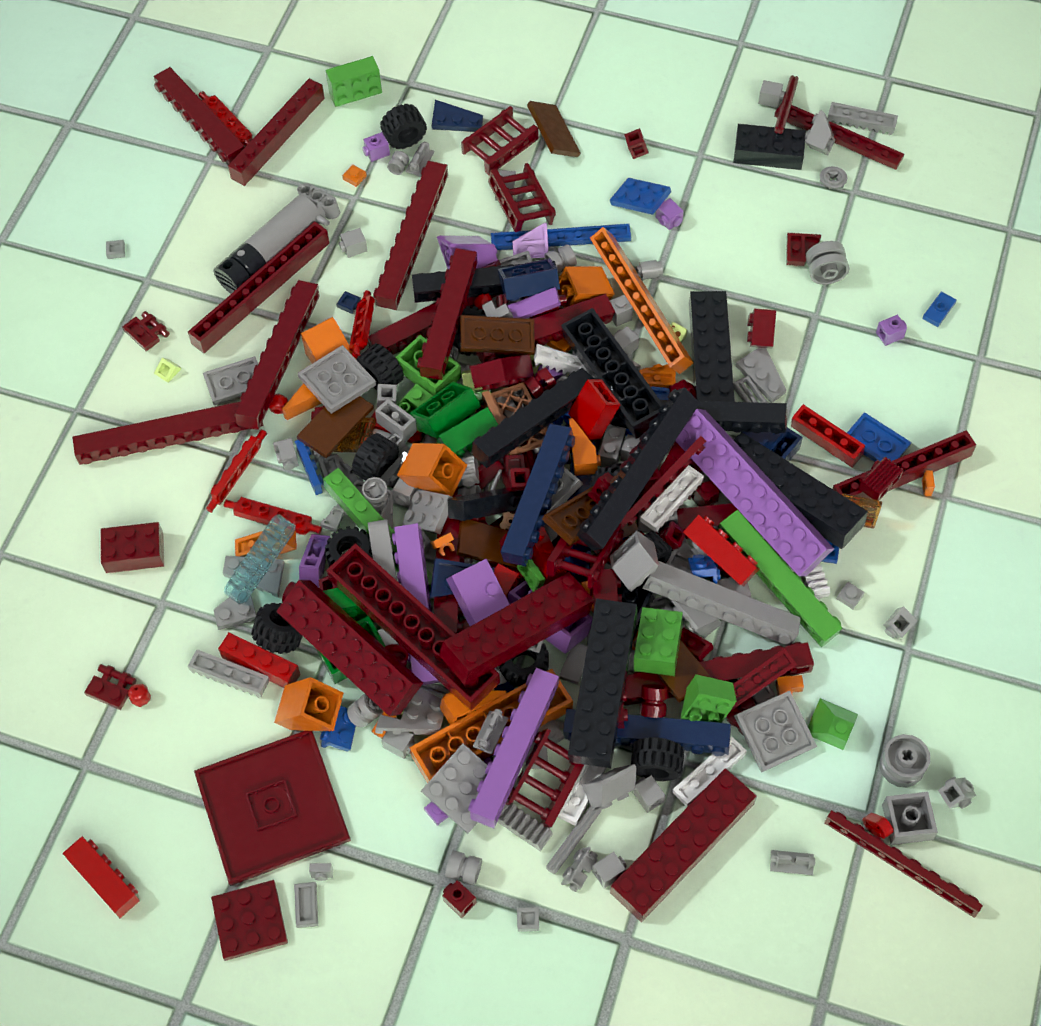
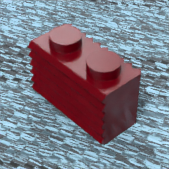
[859,457,904,502]

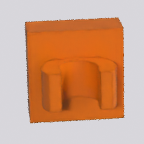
[430,533,455,556]

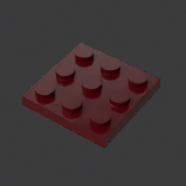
[211,880,288,961]

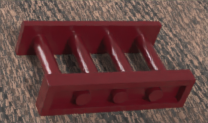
[461,106,539,175]
[488,163,556,232]
[546,524,624,589]
[505,728,584,828]

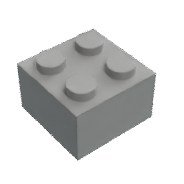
[882,792,938,845]

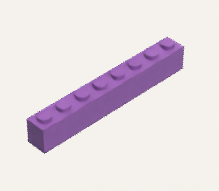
[392,523,440,685]
[468,668,559,829]

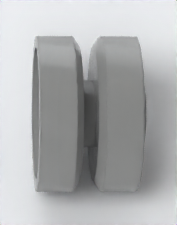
[806,241,850,285]
[879,734,930,788]

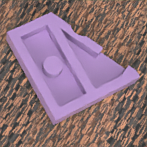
[512,223,548,258]

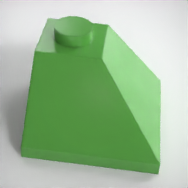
[808,698,858,750]

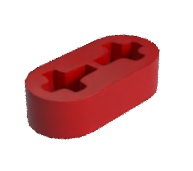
[862,813,894,839]

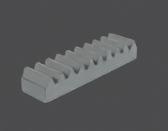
[828,102,898,135]
[188,650,270,698]
[498,804,552,852]

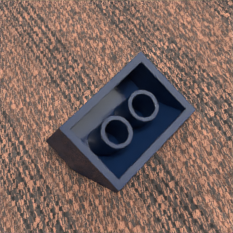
[498,258,560,301]

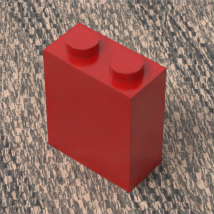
[568,379,621,439]

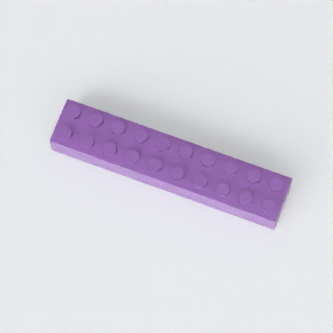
[675,409,834,577]

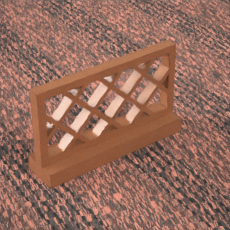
[482,382,547,455]

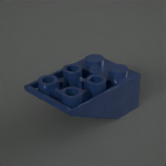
[743,427,803,461]

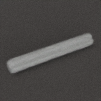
[546,806,602,874]

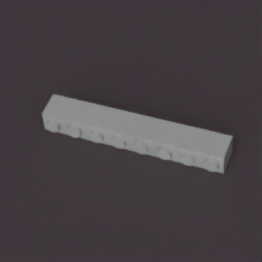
[643,561,801,646]

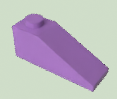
[299,534,330,587]

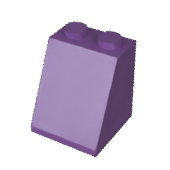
[437,235,498,269]

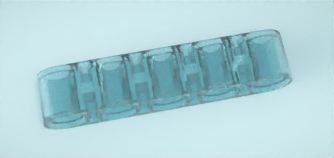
[224,515,295,604]

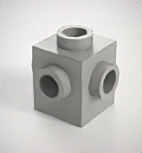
[938,777,976,809]

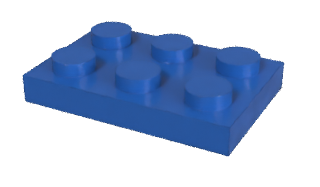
[610,178,671,215]
[847,412,912,462]

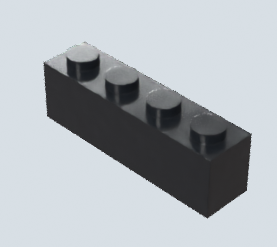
[448,488,521,521]

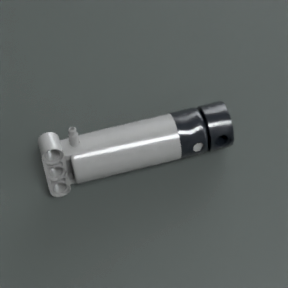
[213,183,340,294]

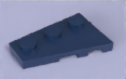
[431,100,483,132]
[430,558,494,599]

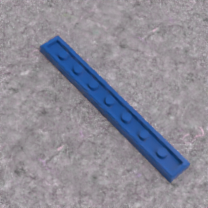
[491,224,631,250]

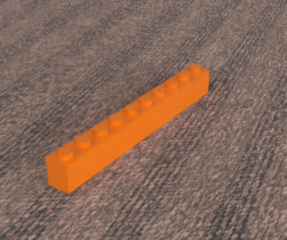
[590,227,694,374]

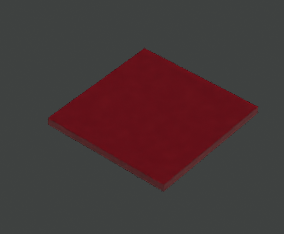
[194,731,351,886]

